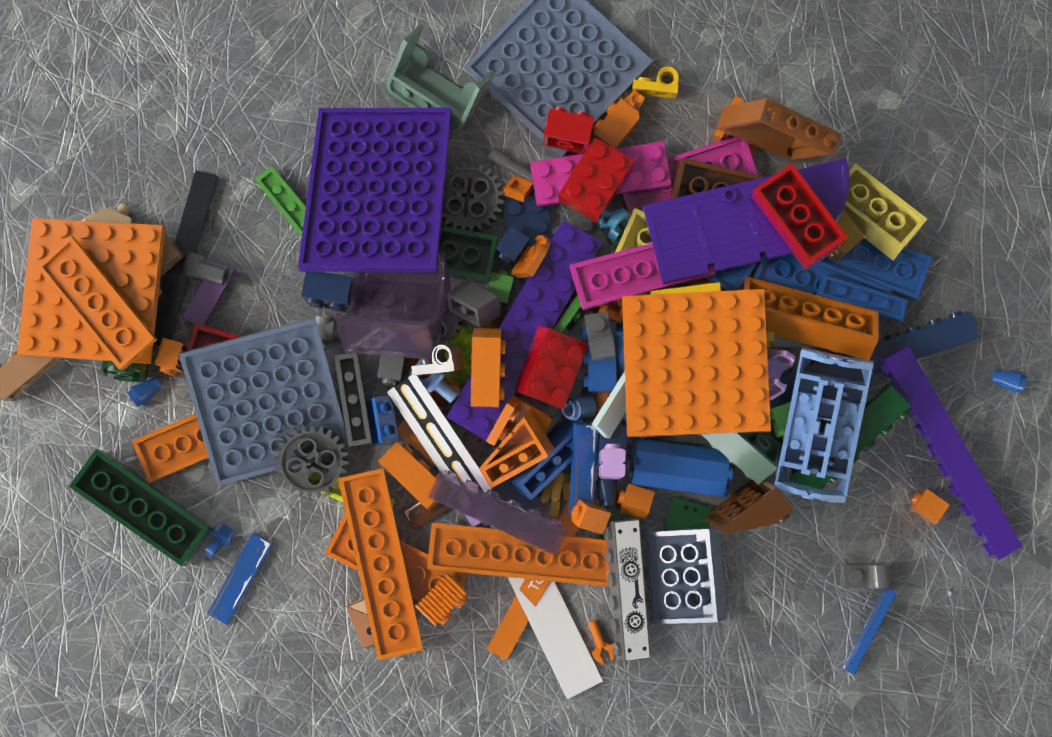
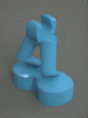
[598,208,631,245]

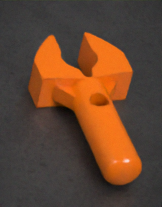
[588,620,614,664]

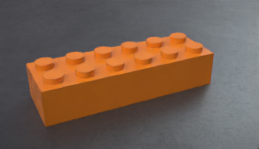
[741,276,879,360]

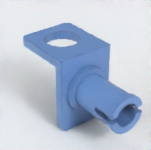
[409,357,459,403]

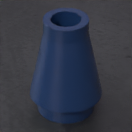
[595,475,618,508]

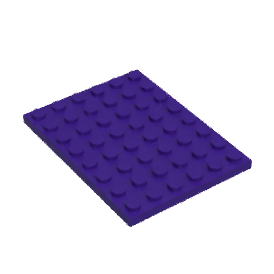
[298,108,452,273]

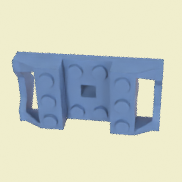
[774,347,874,503]

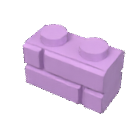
[599,444,626,479]

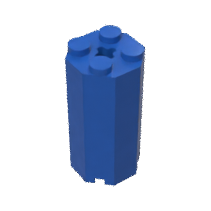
[631,439,733,498]

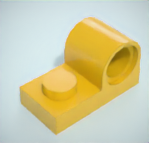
[631,67,679,99]

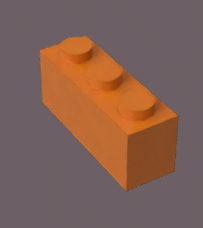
[378,442,448,511]

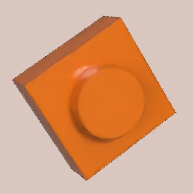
[503,175,534,202]

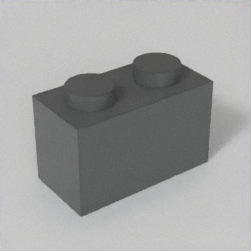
[447,280,500,328]
[377,349,408,387]

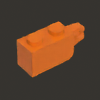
[592,90,645,149]

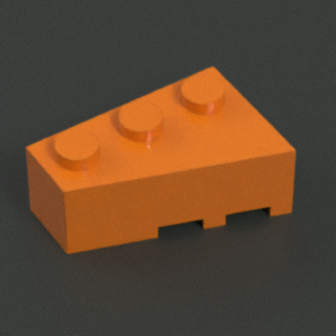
[471,328,506,407]
[479,410,554,488]

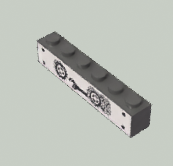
[603,518,650,662]

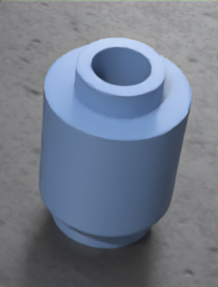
[562,395,596,420]

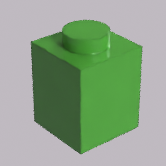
[487,270,514,306]

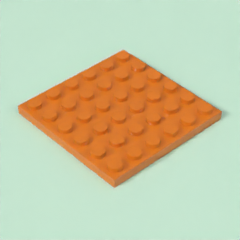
[17,218,166,364]
[622,289,771,437]

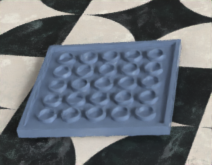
[464,0,653,157]
[179,317,351,486]

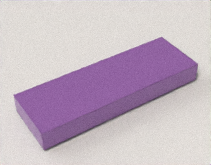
[182,259,236,326]

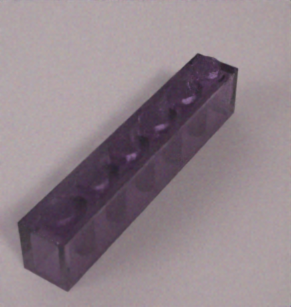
[428,470,567,556]

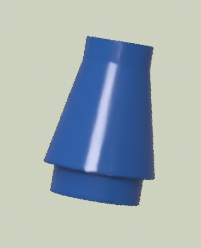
[991,369,1027,394]
[127,376,163,407]

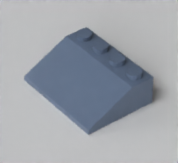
[645,527,727,624]

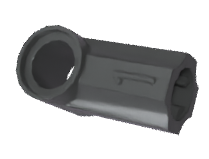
[181,252,230,286]

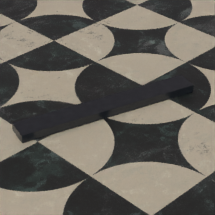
[153,170,218,346]

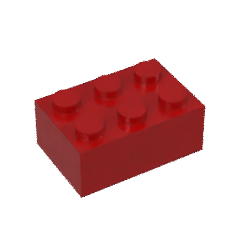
[558,137,634,224]
[514,326,588,410]

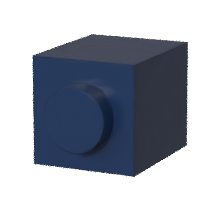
[495,226,530,264]

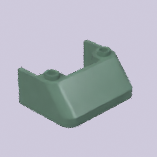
[386,24,496,134]

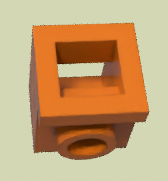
[598,300,623,324]

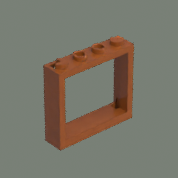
[717,98,842,162]

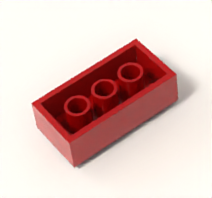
[752,163,848,270]

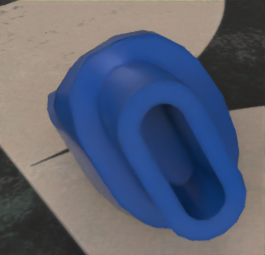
[204,522,236,559]

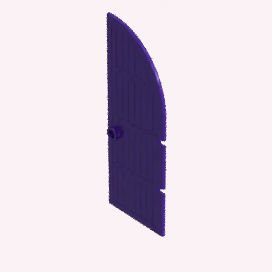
[643,158,850,284]

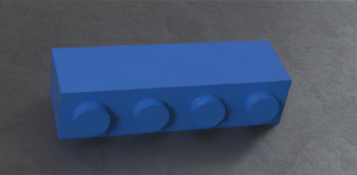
[508,419,585,500]

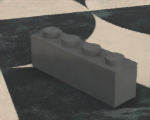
[334,352,374,448]

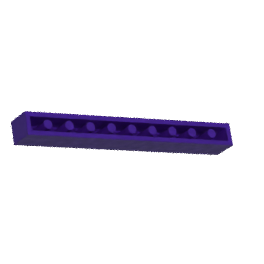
[880,346,1022,560]

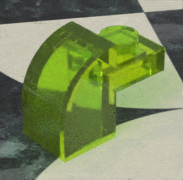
[443,327,473,384]

